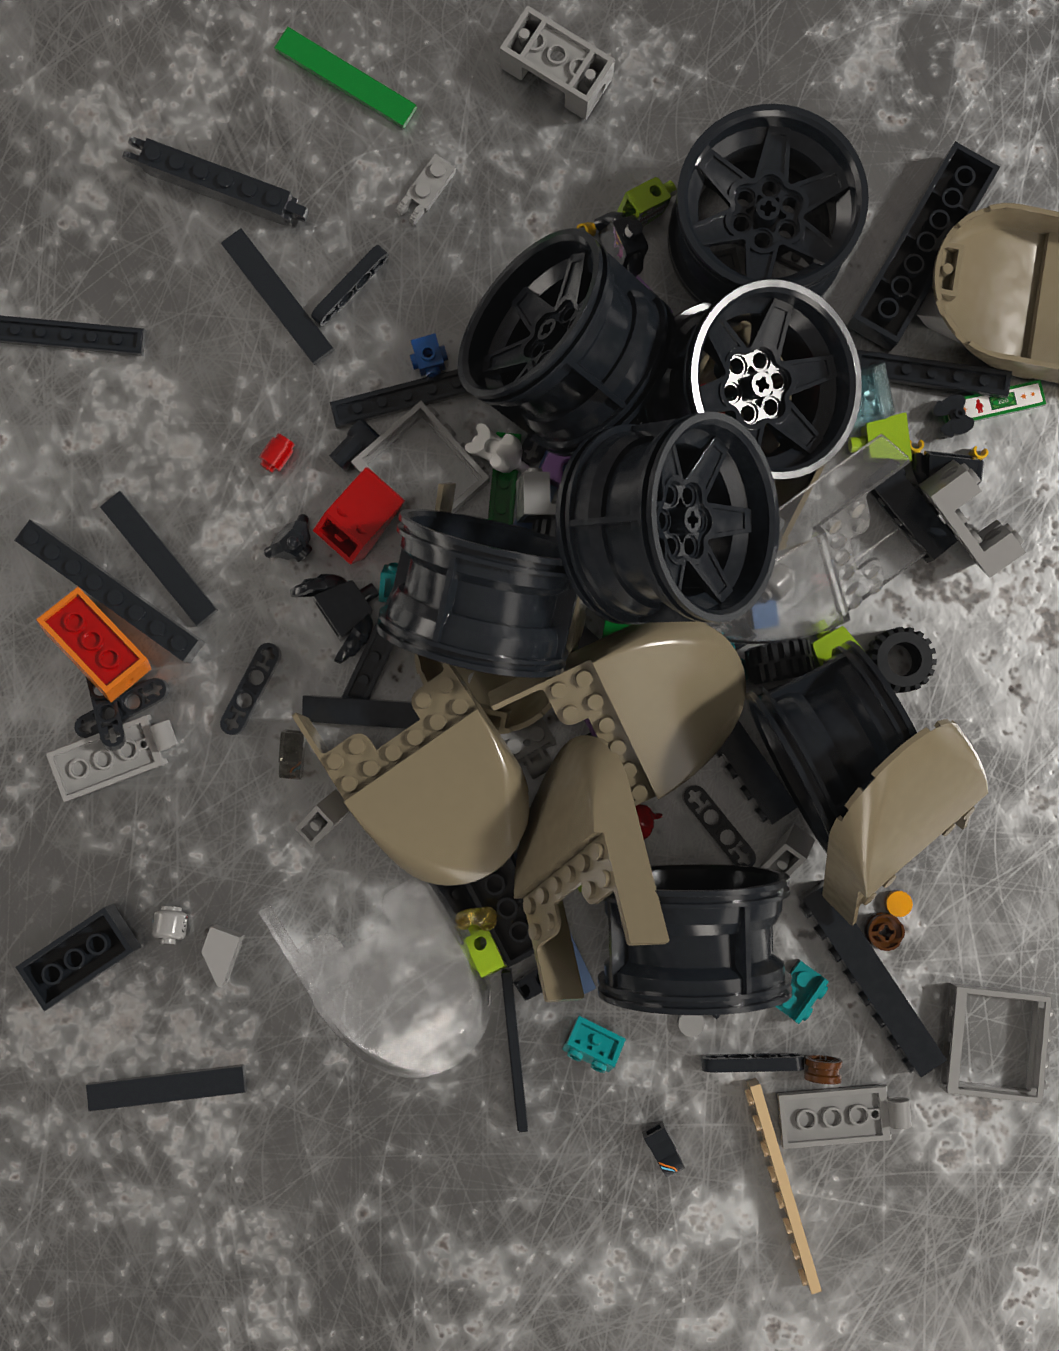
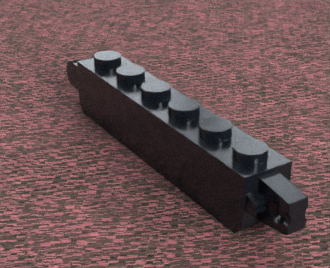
[122,137,309,225]

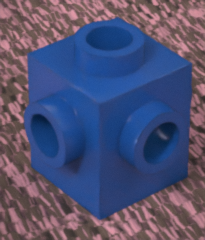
[410,333,448,377]

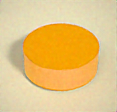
[884,890,913,917]

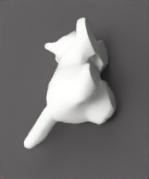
[465,423,531,473]

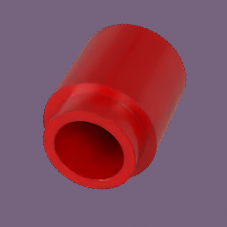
[258,433,295,473]

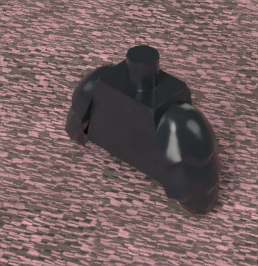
[290,574,379,664]

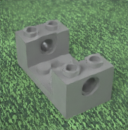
[500,5,615,120]
[919,460,1026,578]
[516,468,557,523]

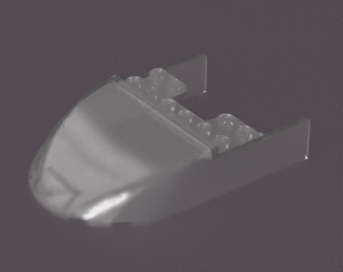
[704,434,926,644]
[258,877,492,1078]

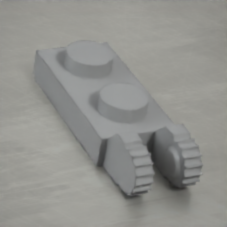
[395,154,456,225]

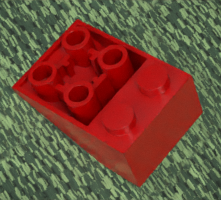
[313,467,405,565]

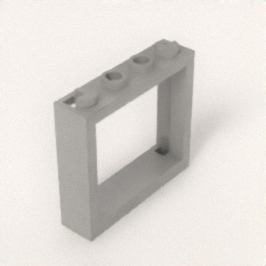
[351,401,490,517]
[940,983,1054,1104]

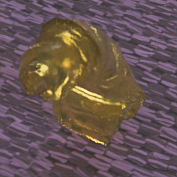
[455,907,497,931]

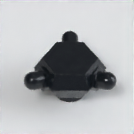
[264,514,312,562]

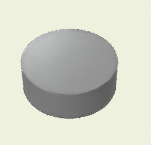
[678,1015,705,1037]

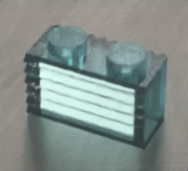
[860,362,895,423]

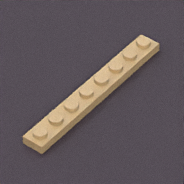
[744,1078,822,1294]

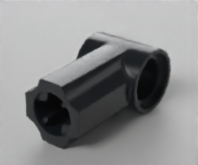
[329,419,380,472]

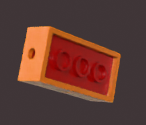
[36,587,152,702]

